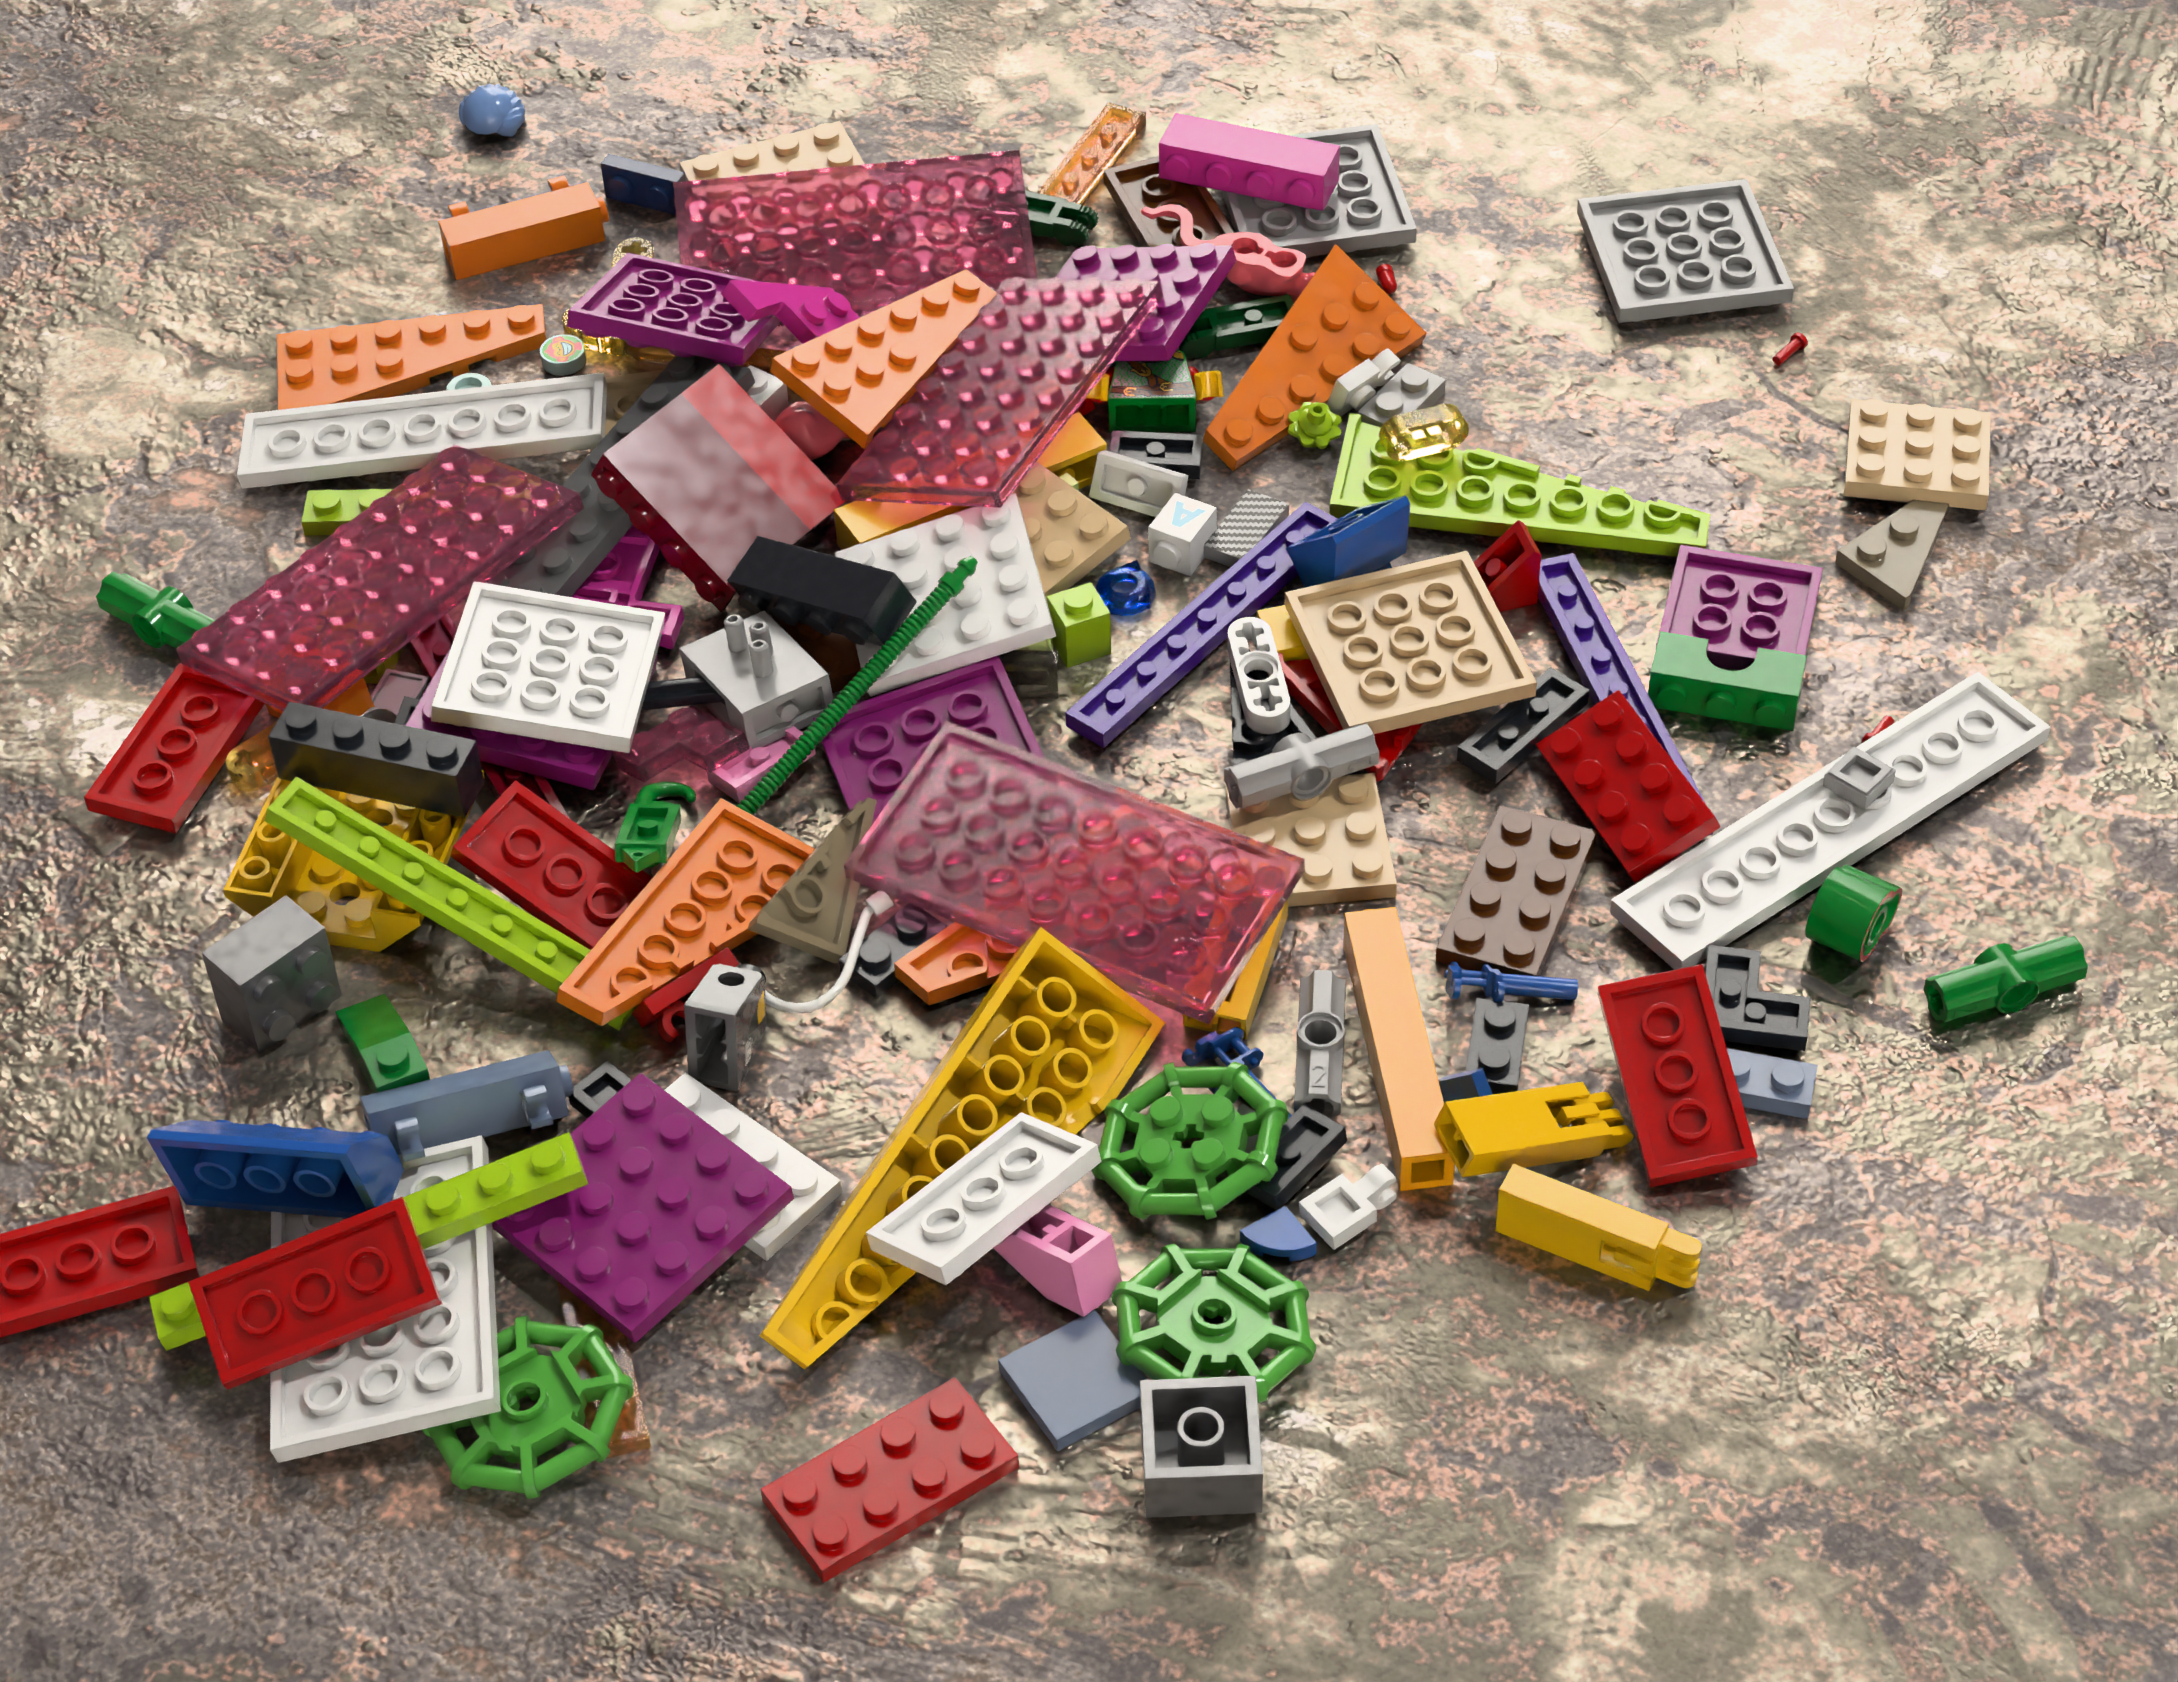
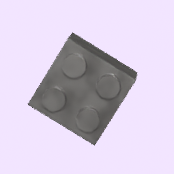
[202,895,342,1054]
[1140,1376,1263,1518]

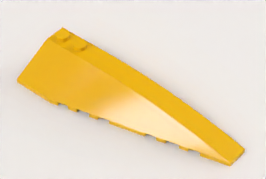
[759,927,1166,1369]

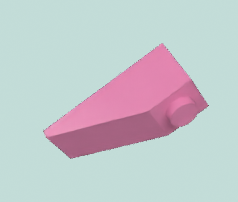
[994,1204,1122,1317]

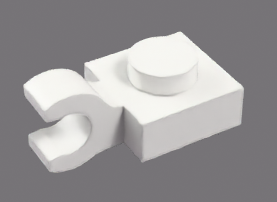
[1299,1164,1397,1250]

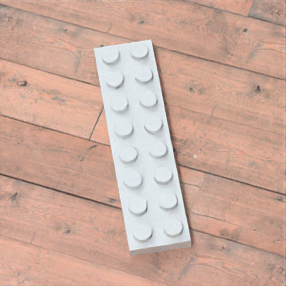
[237,373,607,489]

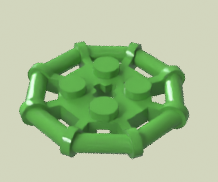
[1092,1062,1289,1220]
[1111,1243,1316,1403]
[422,1316,634,1499]

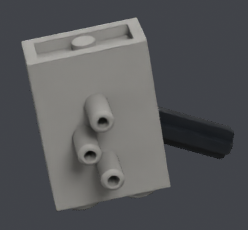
[642,611,833,749]

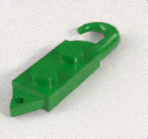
[615,782,696,872]

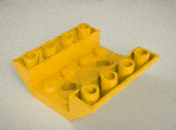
[223,770,484,952]

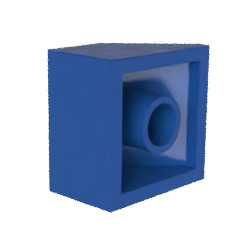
[1286,495,1410,588]

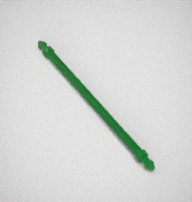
[737,556,978,815]

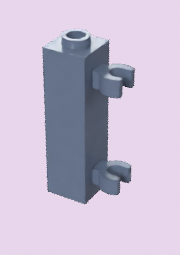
[360,1050,574,1162]

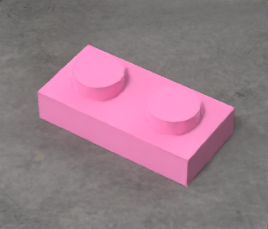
[706,726,816,803]

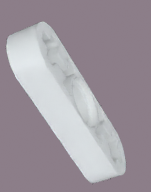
[1228,617,1290,734]

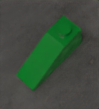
[335,994,430,1094]

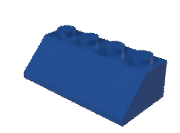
[147,1120,405,1218]

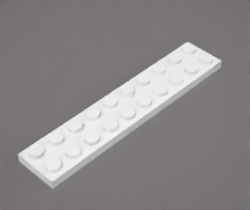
[1610,672,2050,970]

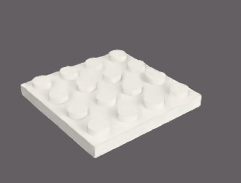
[835,493,1056,697]
[431,581,665,753]

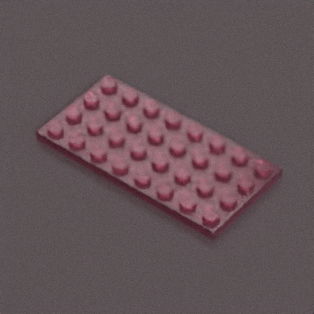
[673,150,1039,327]
[836,277,1164,508]
[176,444,584,711]
[844,721,1305,1024]

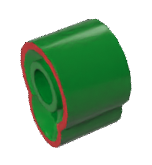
[1805,864,1902,962]

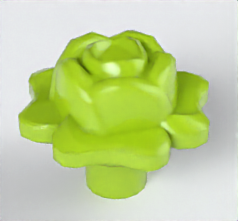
[1288,402,1342,449]

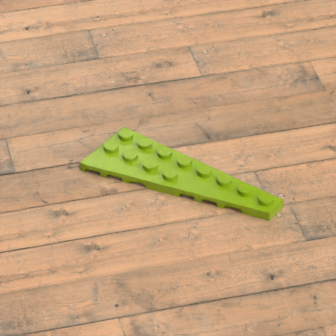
[1329,413,1710,557]

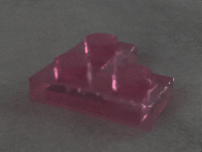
[613,705,750,783]

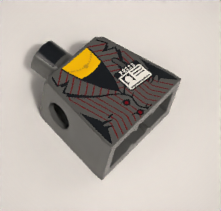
[684,964,766,1092]

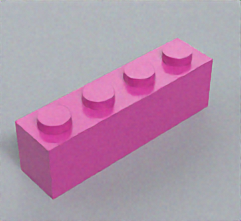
[1159,113,1340,211]

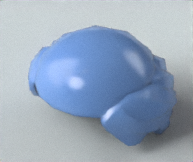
[458,84,526,137]

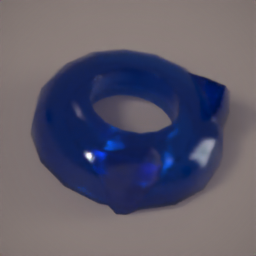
[1095,560,1156,616]

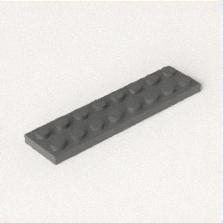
[464,356,755,602]

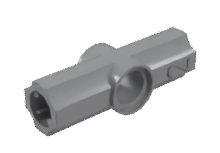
[1224,723,1379,809]
[1294,970,1346,1118]

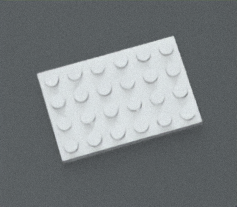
[270,1135,501,1463]

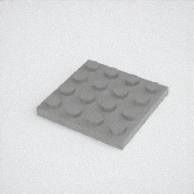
[1221,124,1417,258]
[1577,179,1794,323]

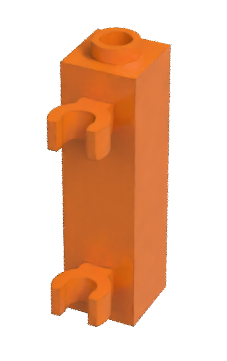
[438,175,609,280]

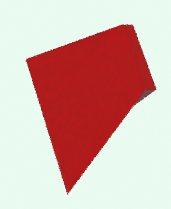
[1474,520,1541,612]

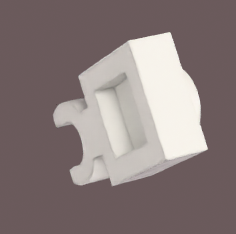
[1327,348,1401,417]

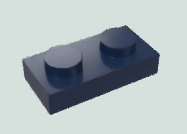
[601,153,689,216]

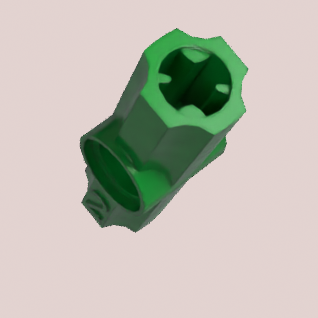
[96,571,231,664]
[1923,935,2088,1022]

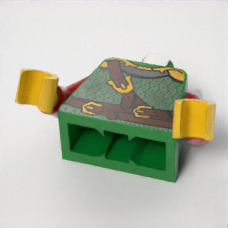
[1080,350,1224,433]

